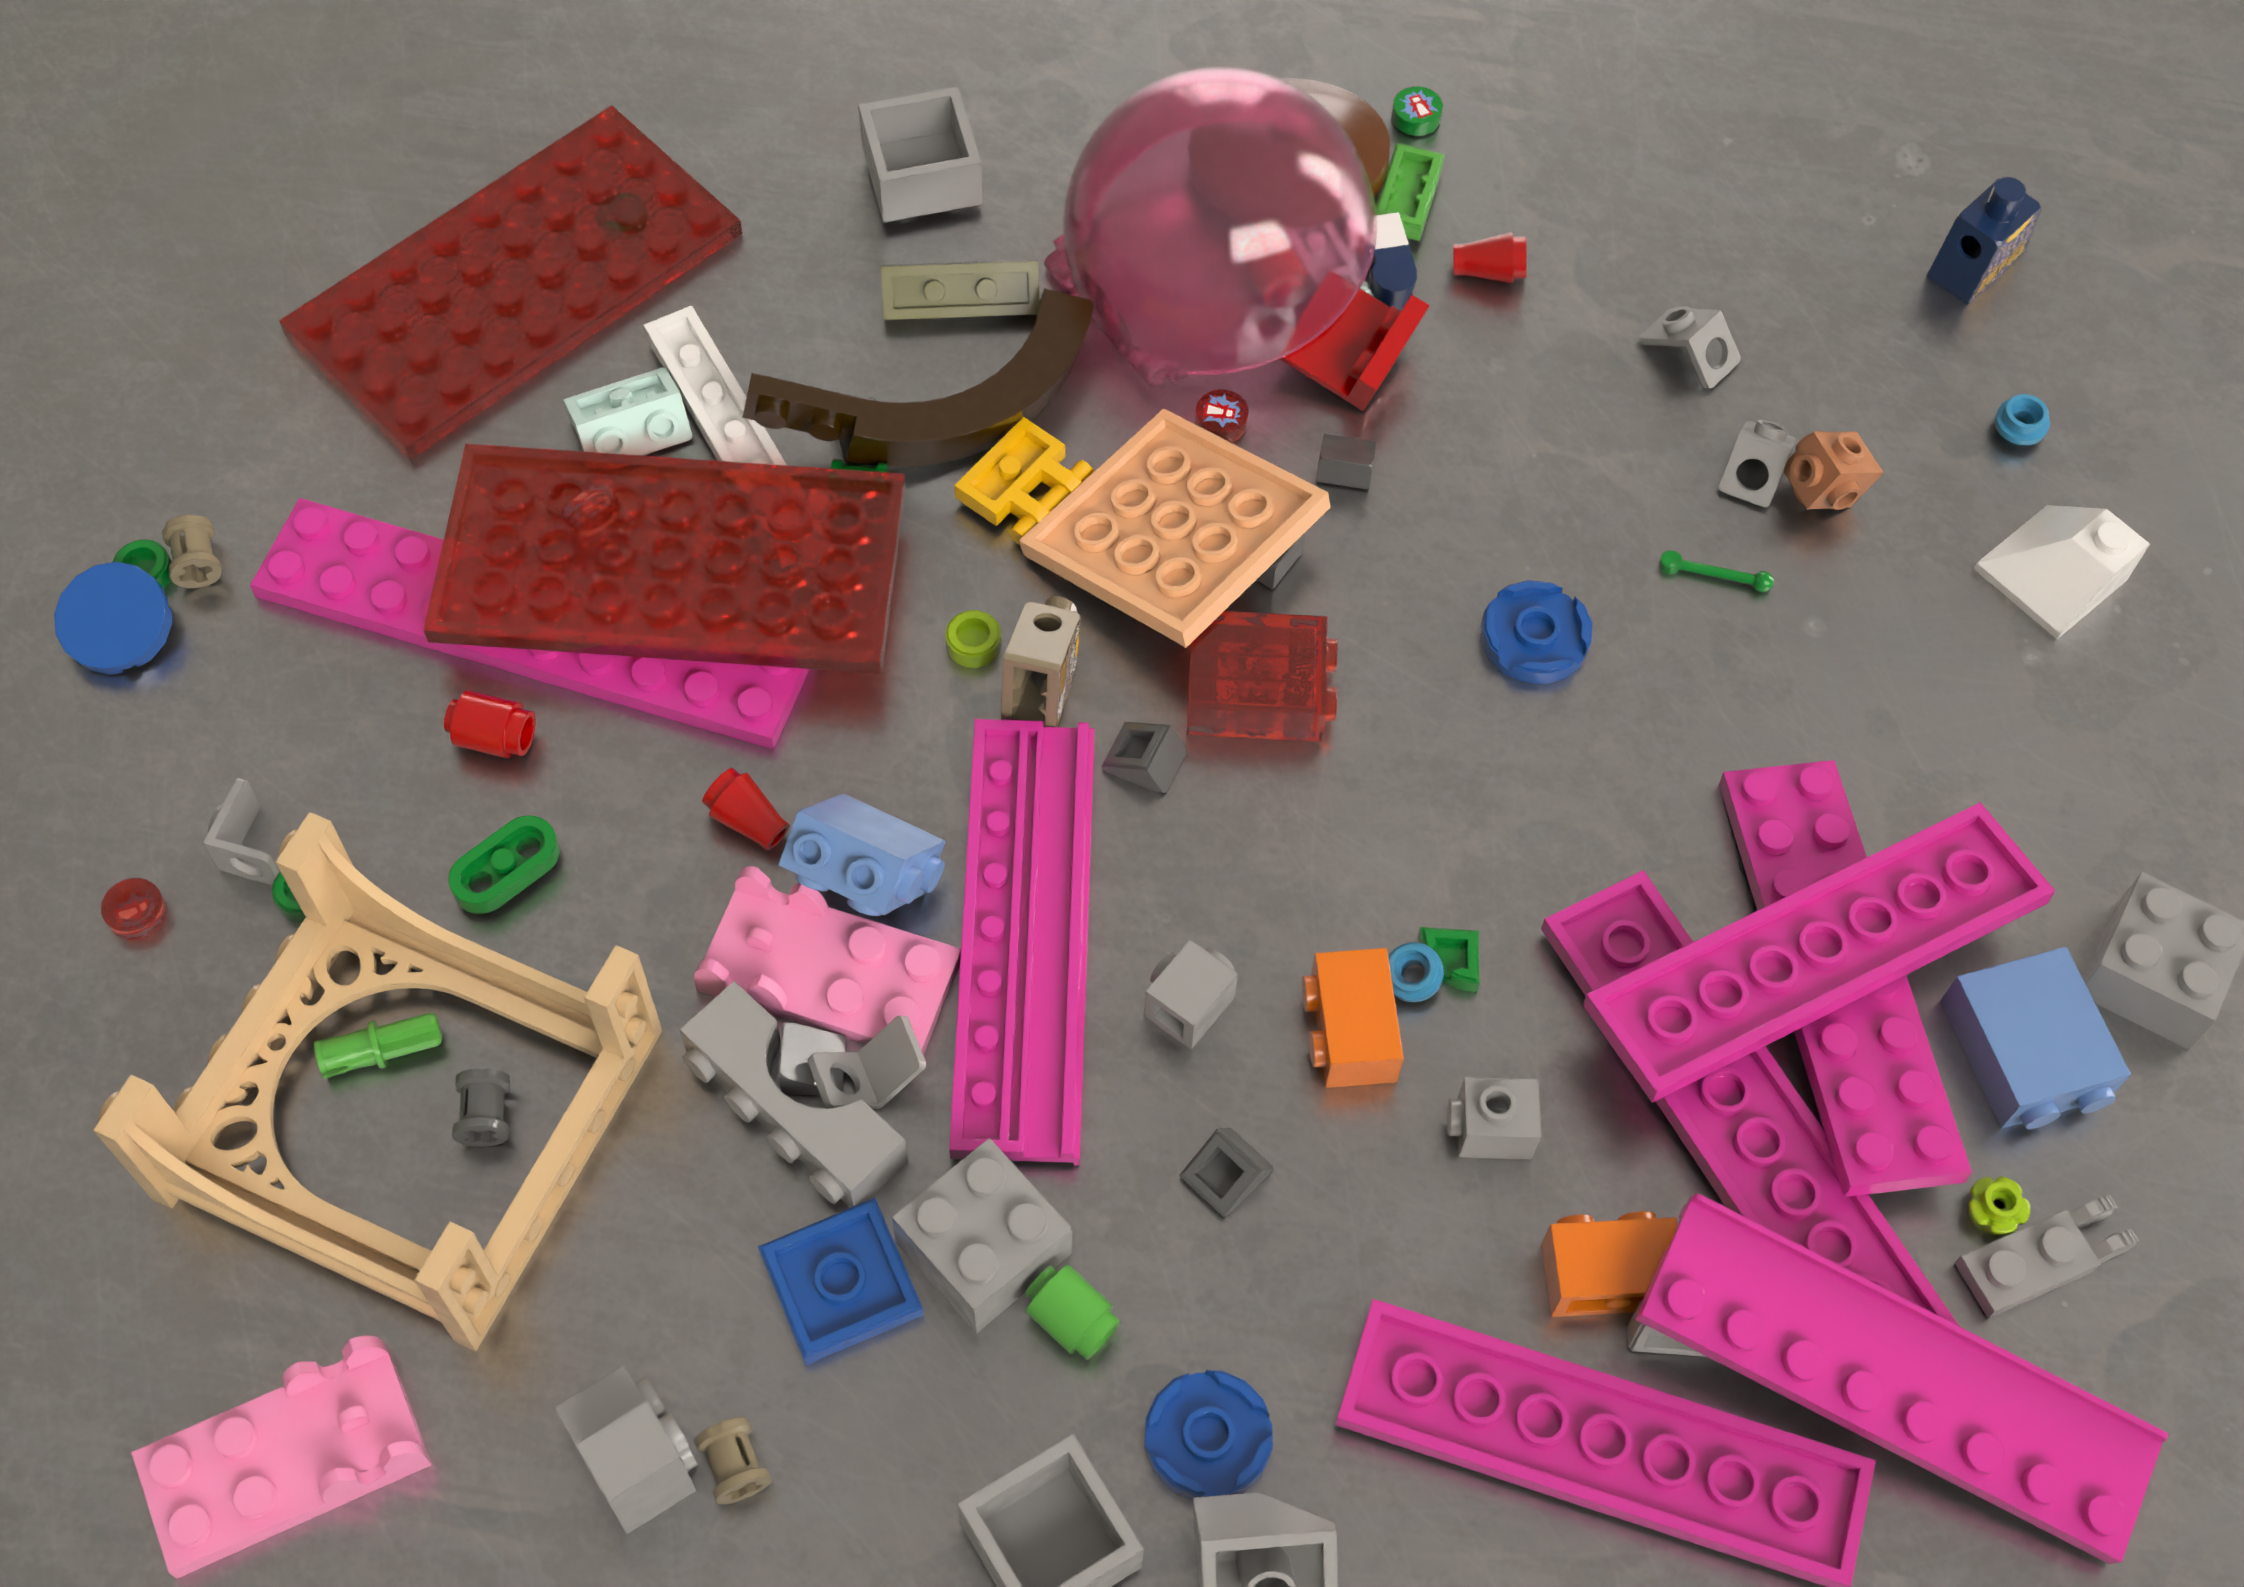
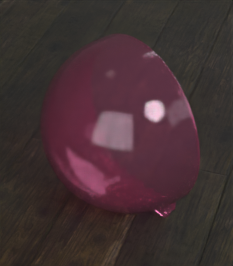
[1044,66,1378,388]

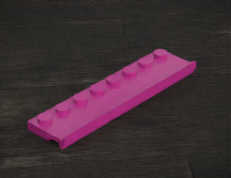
[949,719,1095,1166]
[1635,1193,2169,1564]

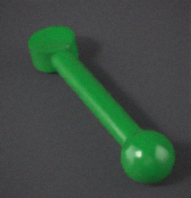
[1659,550,1774,592]

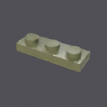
[881,259,1040,320]

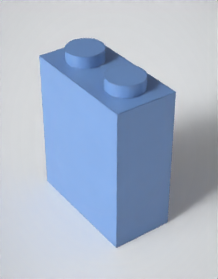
[1940,946,2131,1129]

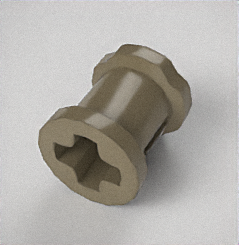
[162,514,222,589]
[694,1417,772,1505]

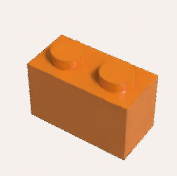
[1302,948,1404,1088]
[1541,1211,1677,1317]

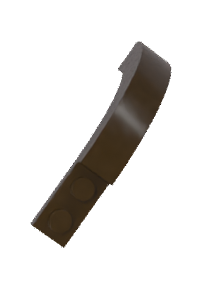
[742,288,1096,467]

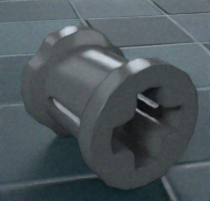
[452,1068,510,1147]

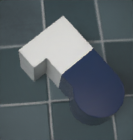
[1346,212,1417,310]

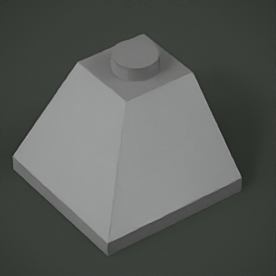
[1193,1492,1338,1587]

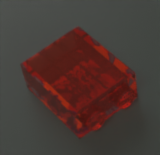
[1186,611,1338,742]

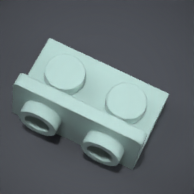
[563,367,692,471]

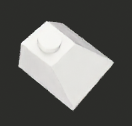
[1974,505,2150,639]

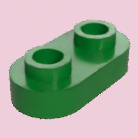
[448,815,560,914]

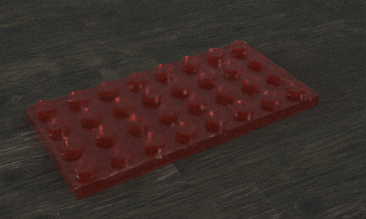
[279,105,742,460]
[423,443,906,674]

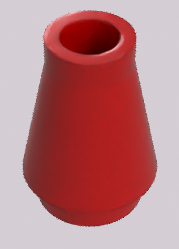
[1453,232,1527,284]
[702,768,790,851]

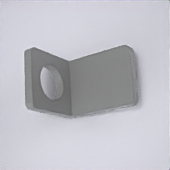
[1639,306,1741,388]
[1719,420,1797,507]
[203,778,280,885]
[808,1016,926,1109]

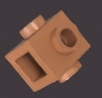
[1783,431,1884,510]

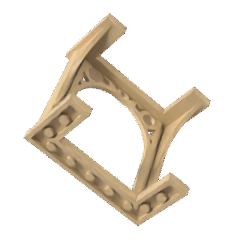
[93,812,662,1351]

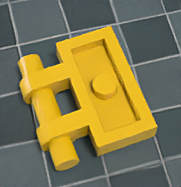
[954,417,1094,546]

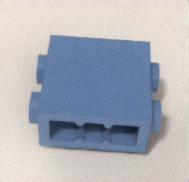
[778,793,946,916]

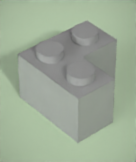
[554,1365,698,1534]

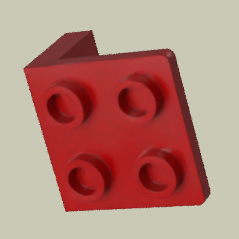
[1276,271,1430,412]

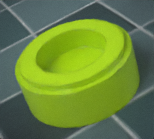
[945,610,1002,668]

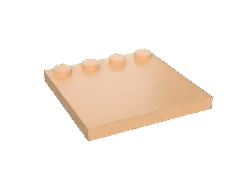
[1019,408,1331,648]

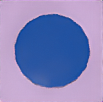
[54,562,173,675]
[1480,580,1592,684]
[1144,1370,1273,1501]

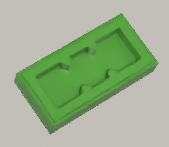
[1373,143,1445,241]

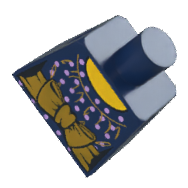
[1927,177,2042,305]

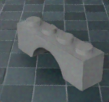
[680,981,908,1208]

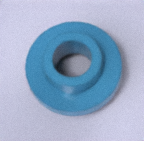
[1994,394,2050,445]
[1388,942,1444,1002]

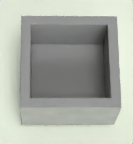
[858,87,983,223]
[2083,872,2244,1050]
[892,1138,1072,1334]
[957,1434,1144,1587]

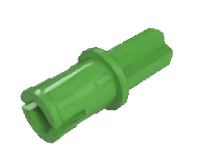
[314,1013,443,1079]

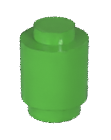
[1025,1264,1121,1360]

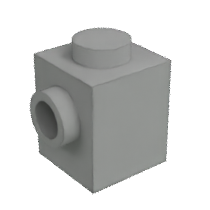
[1144,940,1238,1050]
[1447,1077,1542,1160]

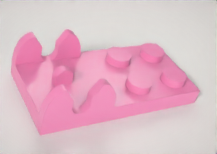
[693,866,961,1056]
[131,1336,432,1579]

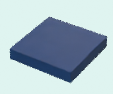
[758,1198,924,1366]

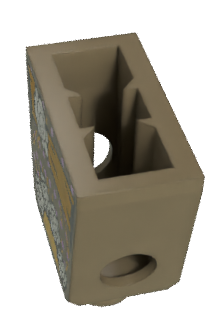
[1001,596,1081,727]

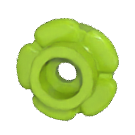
[1968,1176,2030,1235]

